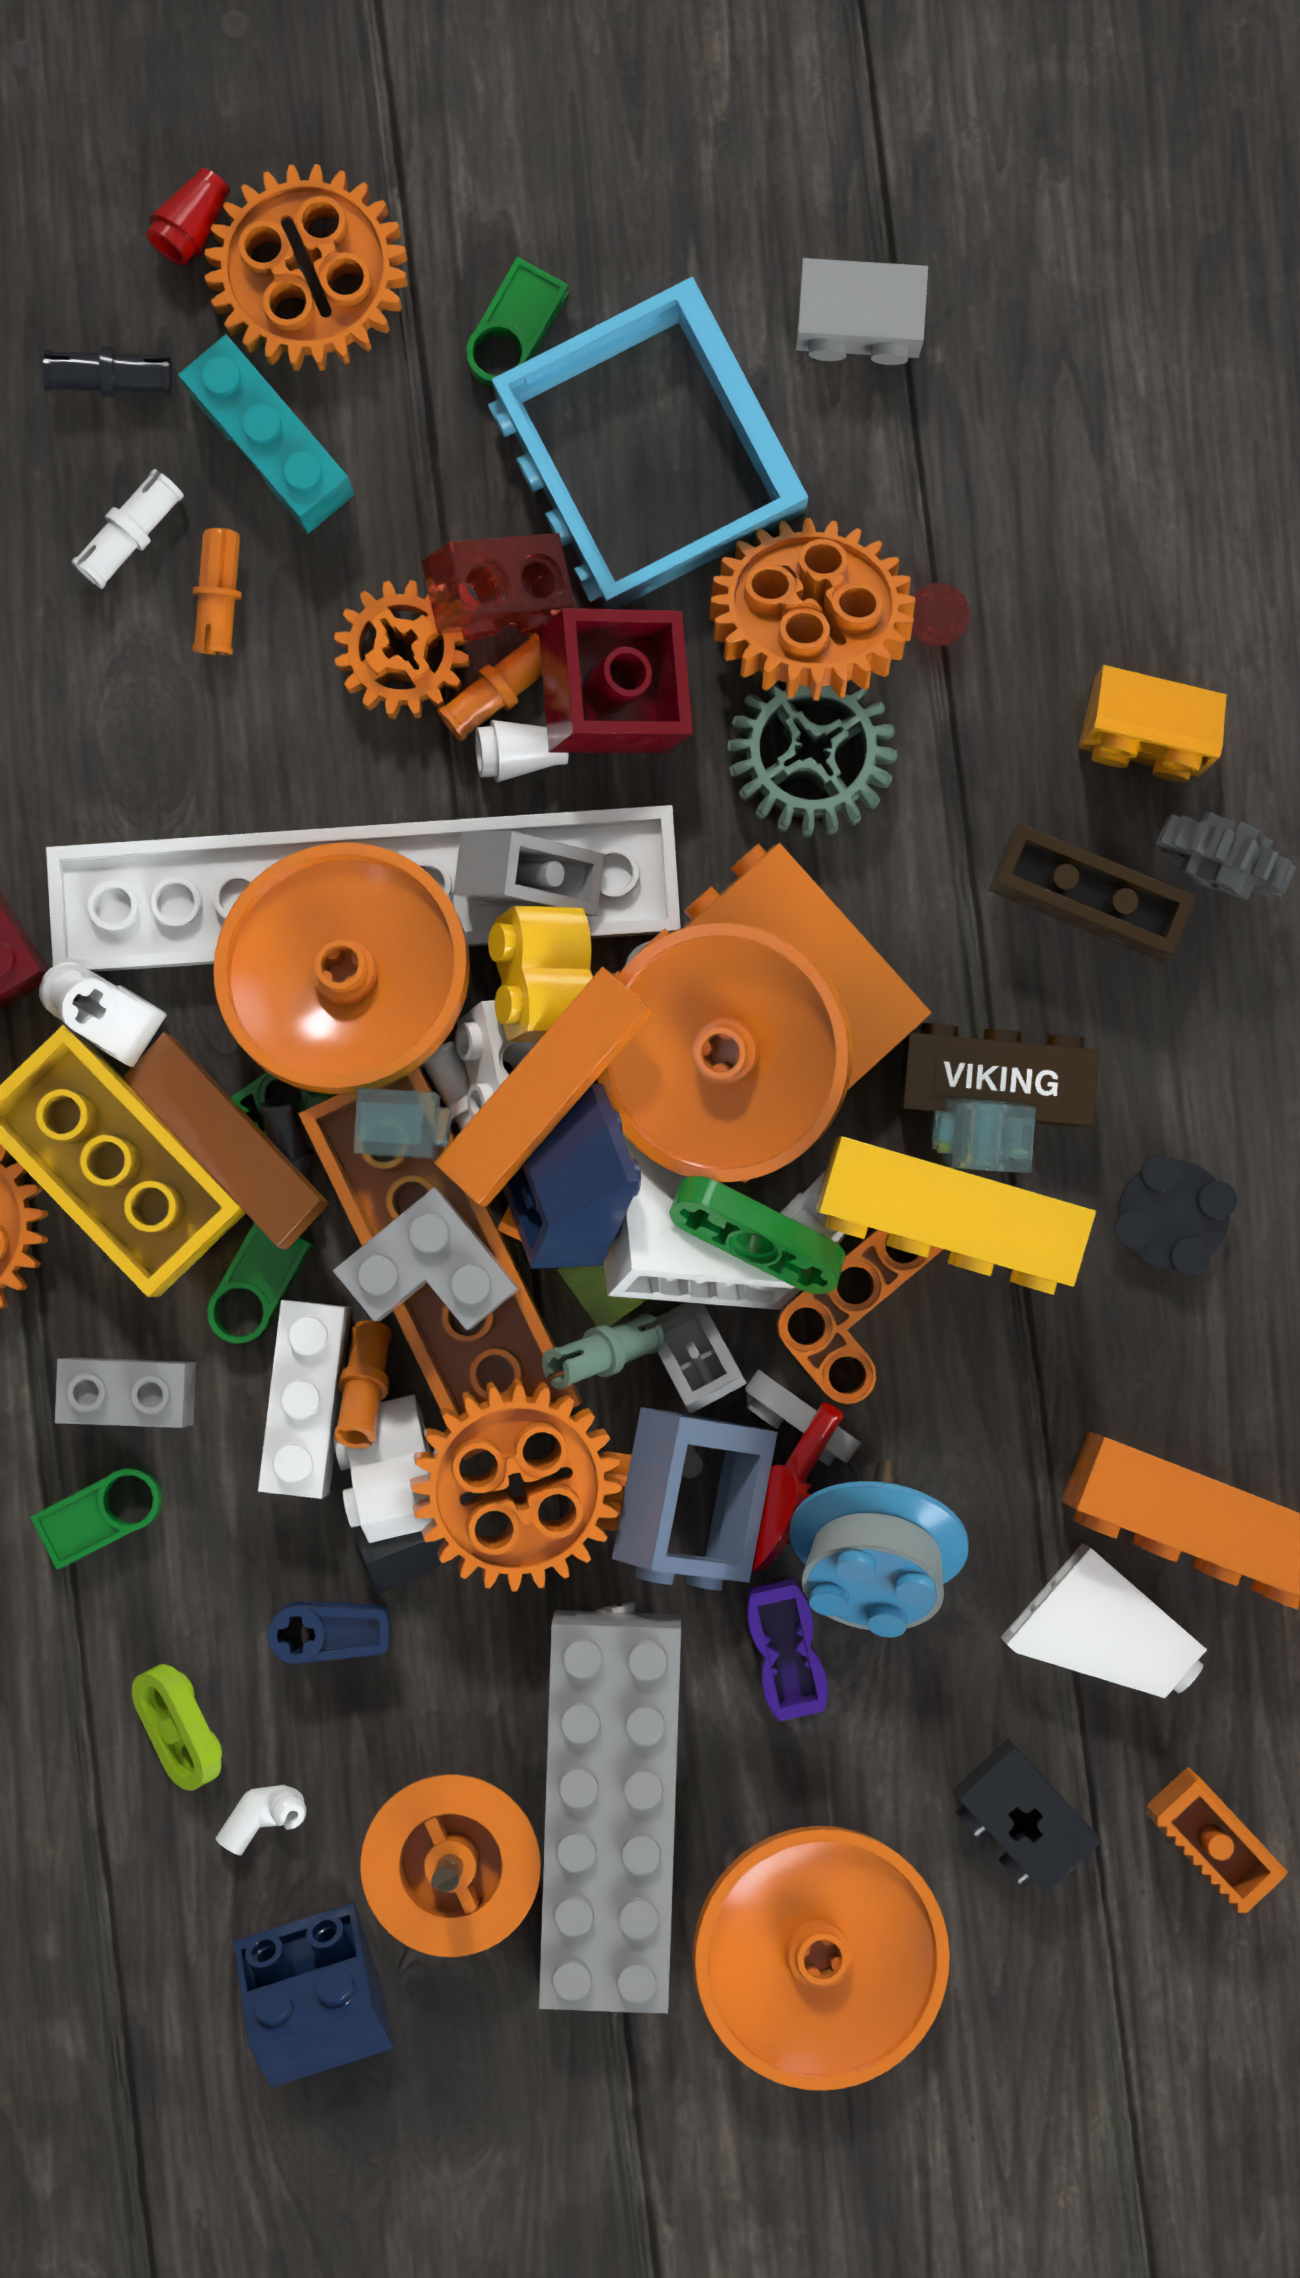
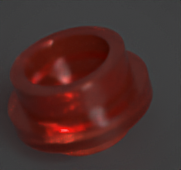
[912,583,970,647]

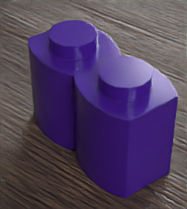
[746,1578,828,1721]

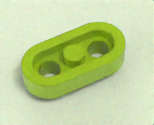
[132,1664,222,1791]

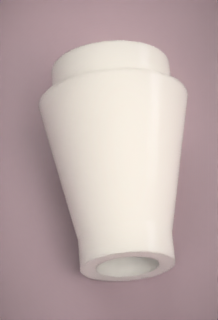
[475,720,568,782]

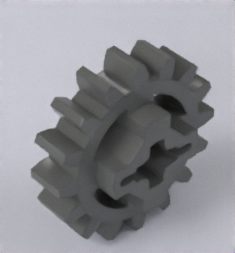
[1156,811,1296,900]

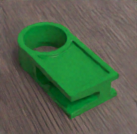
[466,257,570,390]
[207,1222,314,1344]
[30,1467,164,1570]

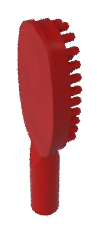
[751,1403,843,1573]

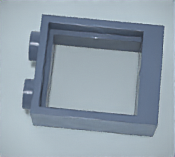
[612,1407,778,1590]

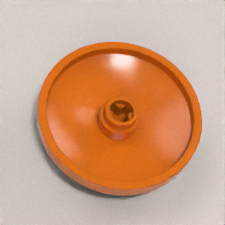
[213,842,470,1094]
[597,922,853,1182]
[692,1826,950,2091]

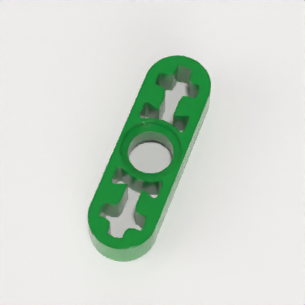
[669,1176,846,1294]

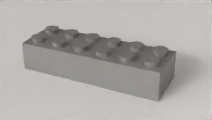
[539,1610,681,2014]

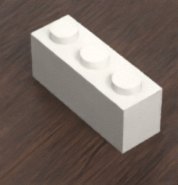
[258,1300,352,1499]

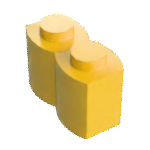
[488,906,593,1042]

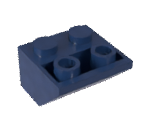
[503,1084,641,1269]
[233,1902,394,2088]

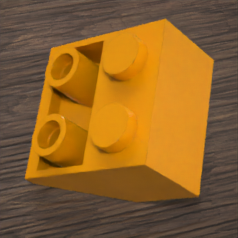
[1078,665,1227,783]

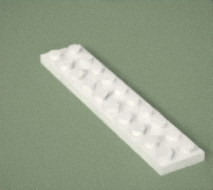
[46,805,681,972]

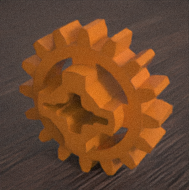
[334,580,470,719]

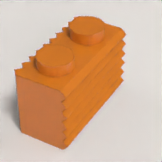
[1146,1767,1288,1913]

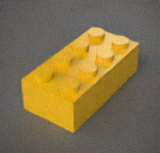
[0,1024,246,1297]
[814,1136,1096,1295]

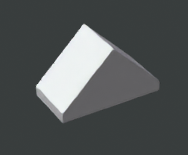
[645,1302,747,1414]

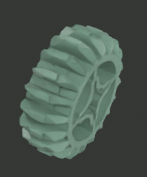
[727,682,897,837]

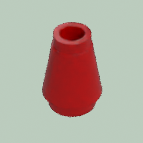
[145,168,231,265]

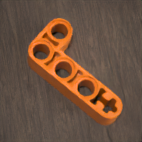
[776,1229,944,1404]

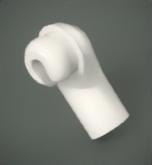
[216,1785,307,1855]

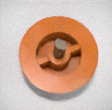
[360,1774,541,1957]

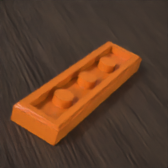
[434,966,655,1208]

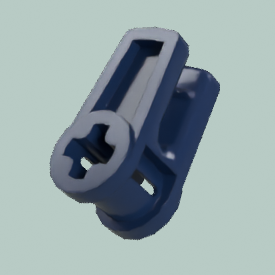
[267,1600,392,1664]

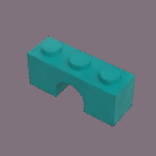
[178,334,355,534]

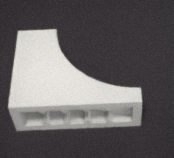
[604,1132,801,1310]

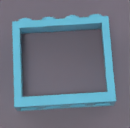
[488,276,808,609]

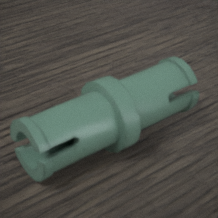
[542,1313,664,1389]

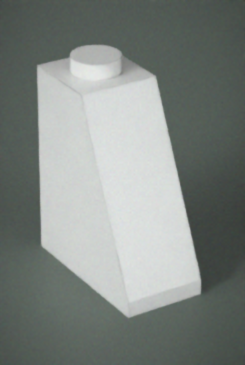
[1000,1543,1207,1698]

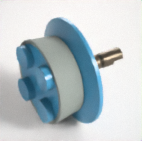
[789,1460,969,1637]

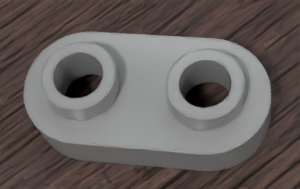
[744,1369,861,1466]

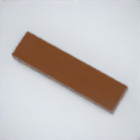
[123,1032,329,1250]

